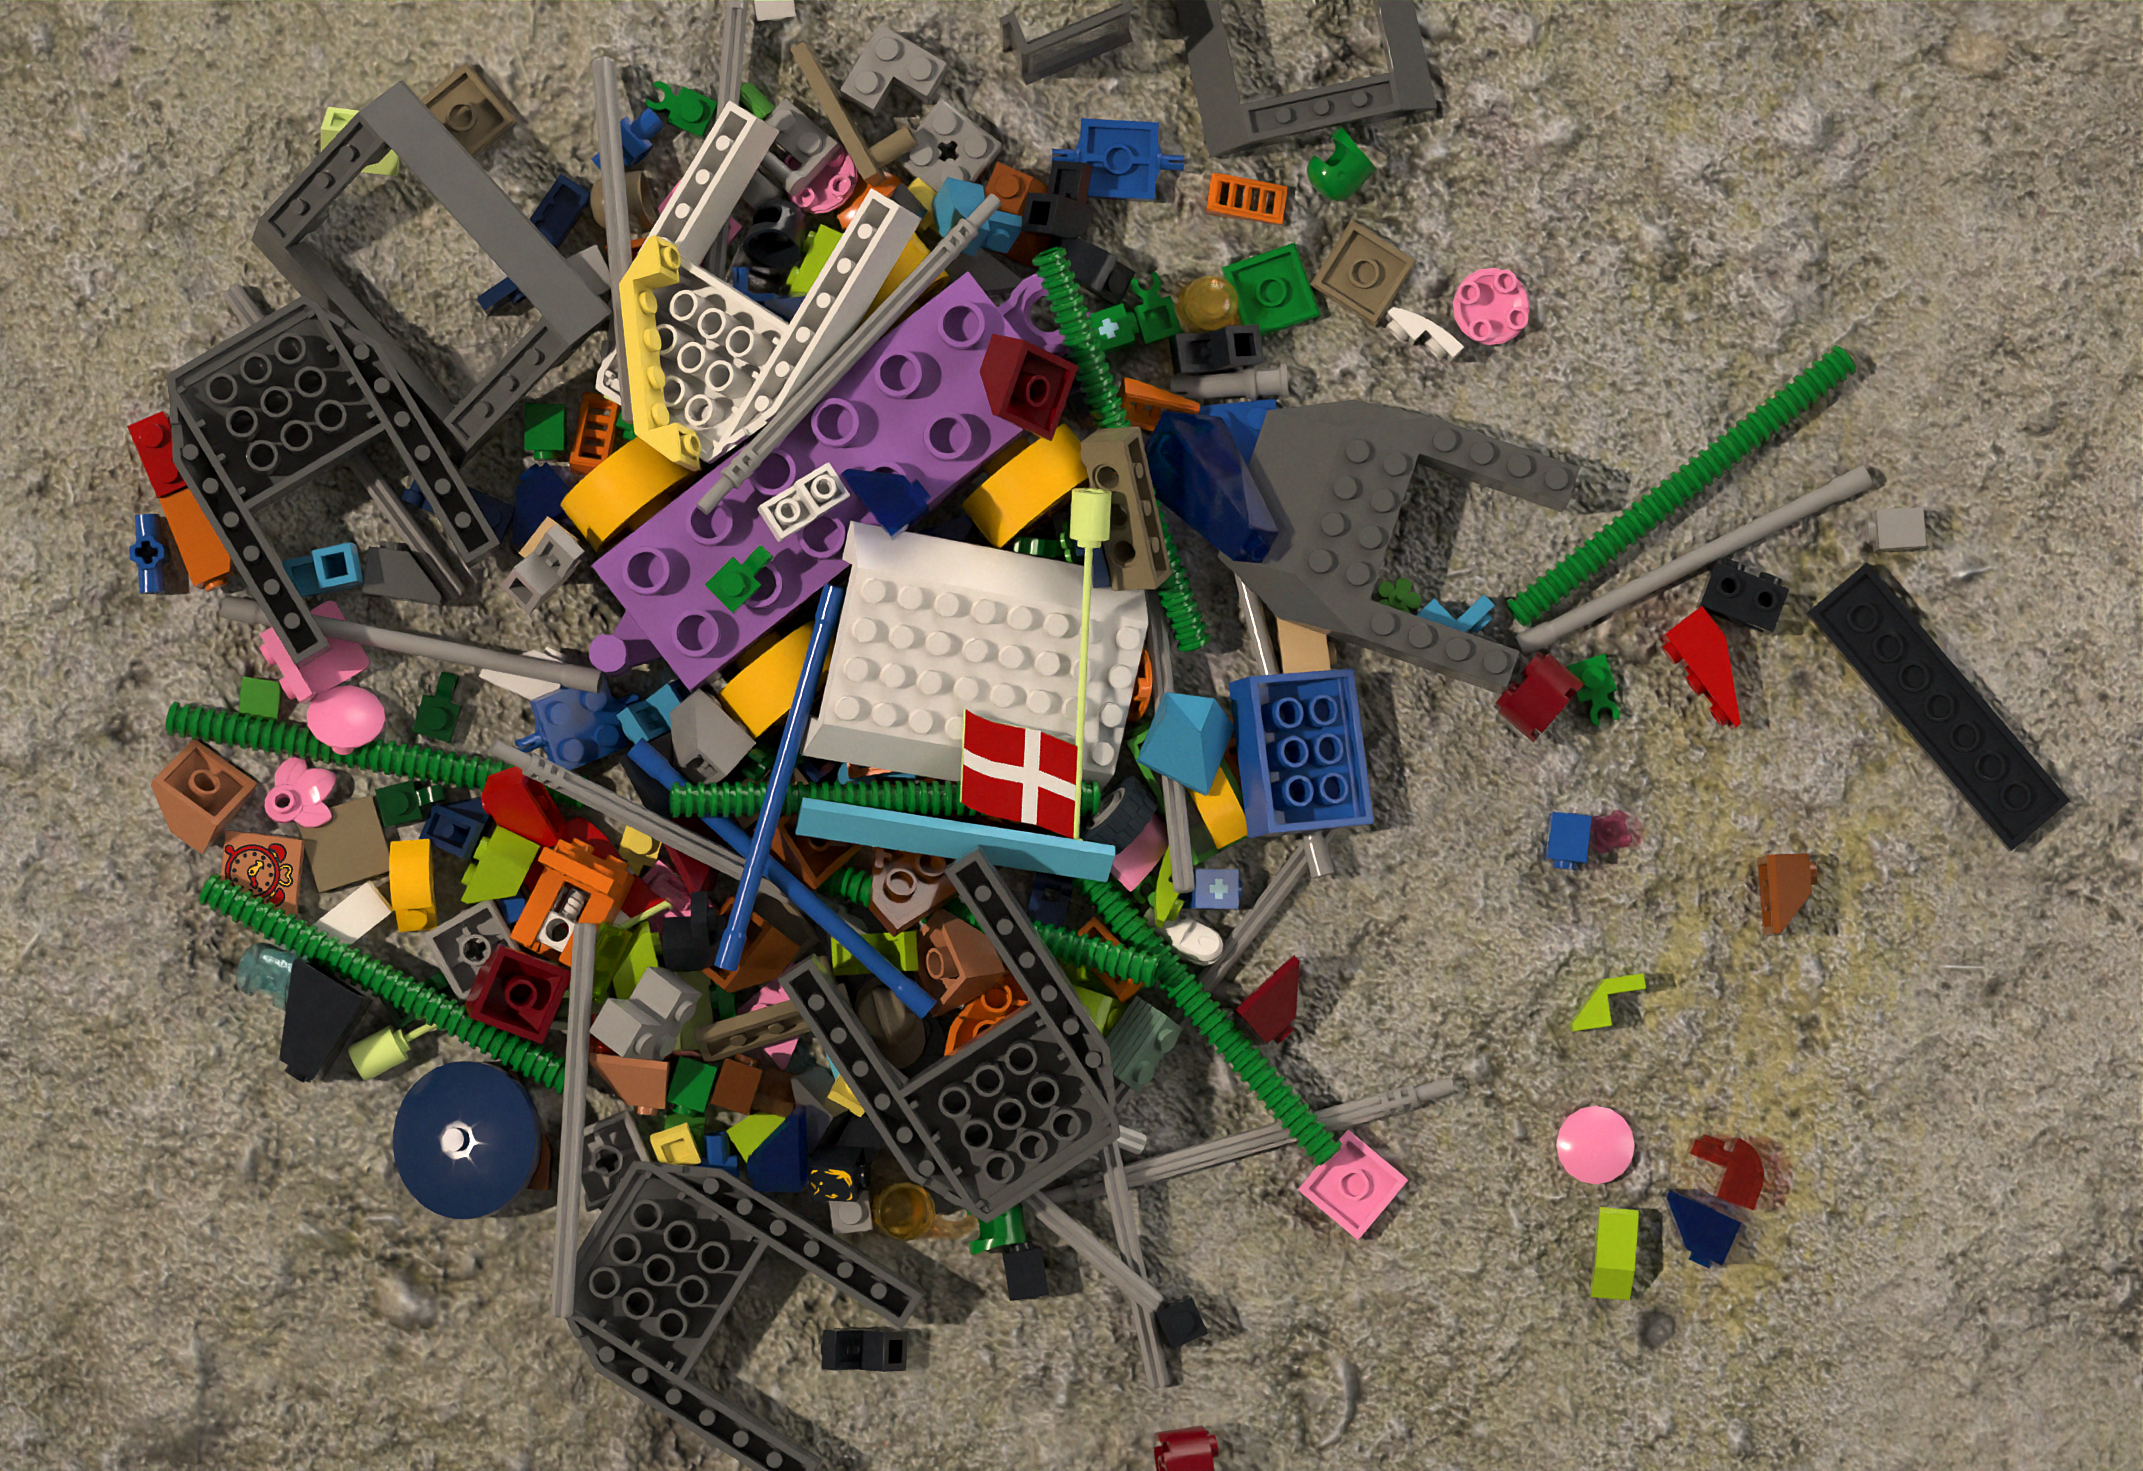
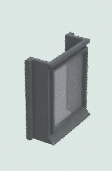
[999,0,1133,85]

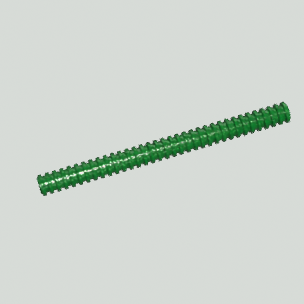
[1032,247,1211,652]
[1507,345,1857,628]
[166,701,590,810]
[670,780,1101,818]
[1048,831,1342,1167]
[816,865,1161,988]
[199,873,588,1095]

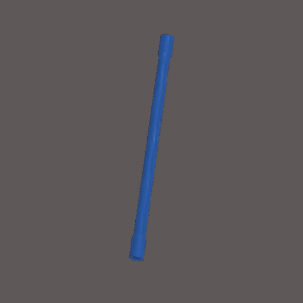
[714,583,847,971]
[627,737,937,1019]

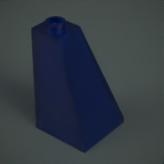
[1144,411,1279,563]

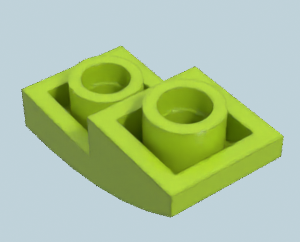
[1154,846,1184,929]

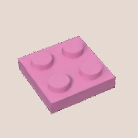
[1297,1129,1408,1240]

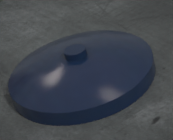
[393,1061,542,1219]

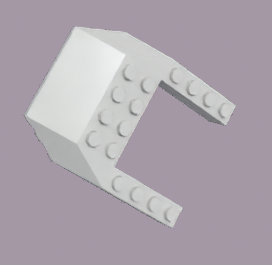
[595,101,922,464]

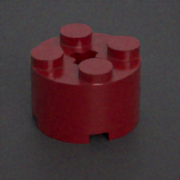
[1495,652,1584,743]
[1153,1425,1219,1471]

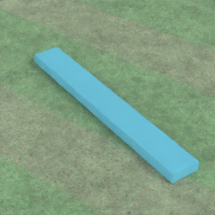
[796,797,1115,882]

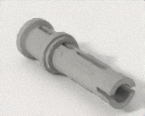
[1170,363,1289,401]

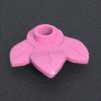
[264,755,337,828]

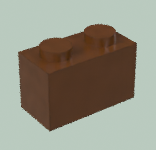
[710,1053,767,1116]

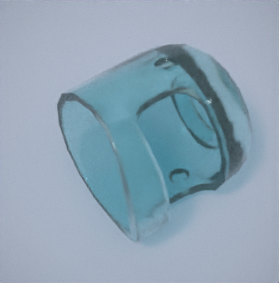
[236,942,303,1012]

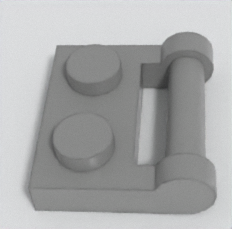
[760,98,842,196]

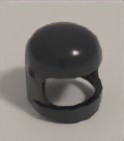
[742,199,808,269]

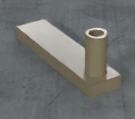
[790,41,919,187]
[693,956,855,1063]

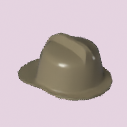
[855,977,926,1069]

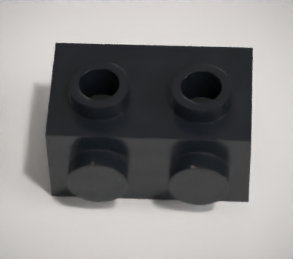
[1696,558,1789,635]

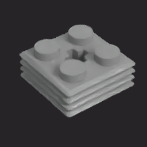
[896,99,1001,193]
[423,900,524,1003]
[556,1110,652,1212]

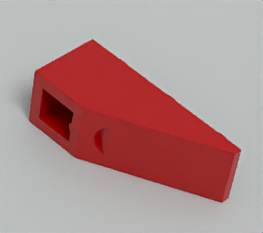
[1661,606,1741,730]

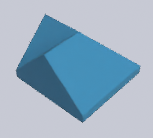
[1136,692,1234,796]

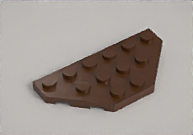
[869,777,1052,937]

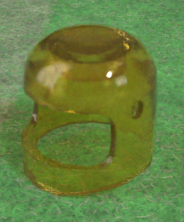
[1176,276,1238,333]
[871,1182,936,1241]

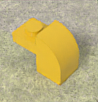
[389,839,438,932]

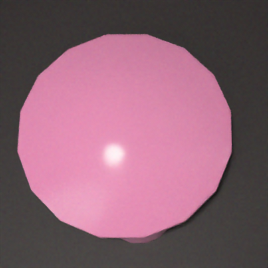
[784,141,858,214]
[1453,268,1530,345]
[307,685,385,755]
[1556,1106,1635,1184]

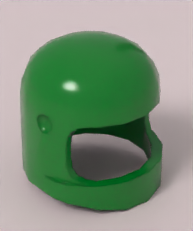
[1306,126,1377,202]
[967,1202,1027,1255]

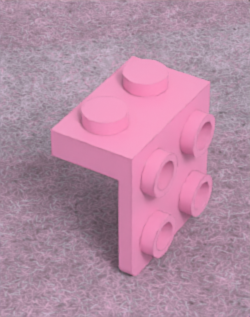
[259,601,370,705]

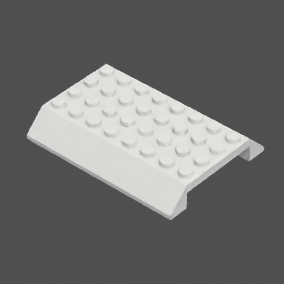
[799,521,1149,791]

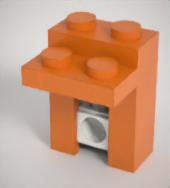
[510,838,636,969]

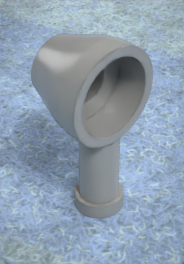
[741,168,786,210]

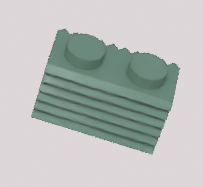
[1105,996,1182,1092]

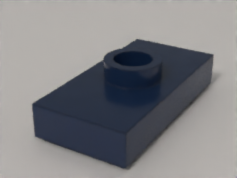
[529,173,591,250]
[476,277,527,316]

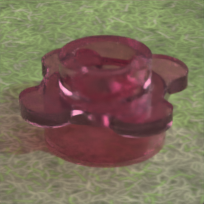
[1590,810,1632,854]

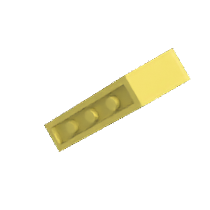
[619,235,701,471]

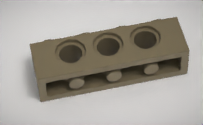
[1081,426,1172,591]

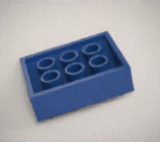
[1228,668,1374,839]

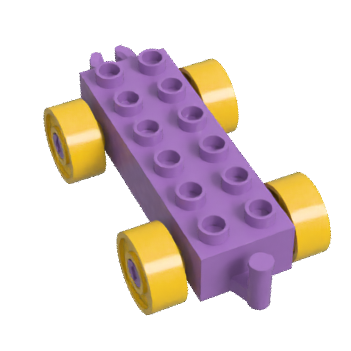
[560,232,1090,741]

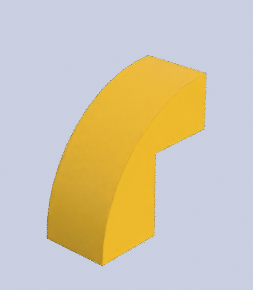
[1185,765,1248,849]

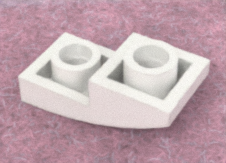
[1385,307,1464,362]
[757,462,850,542]
[313,880,394,945]

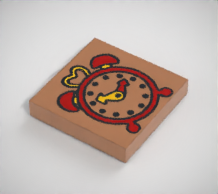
[221,830,305,916]

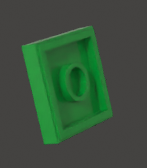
[1221,242,1320,337]

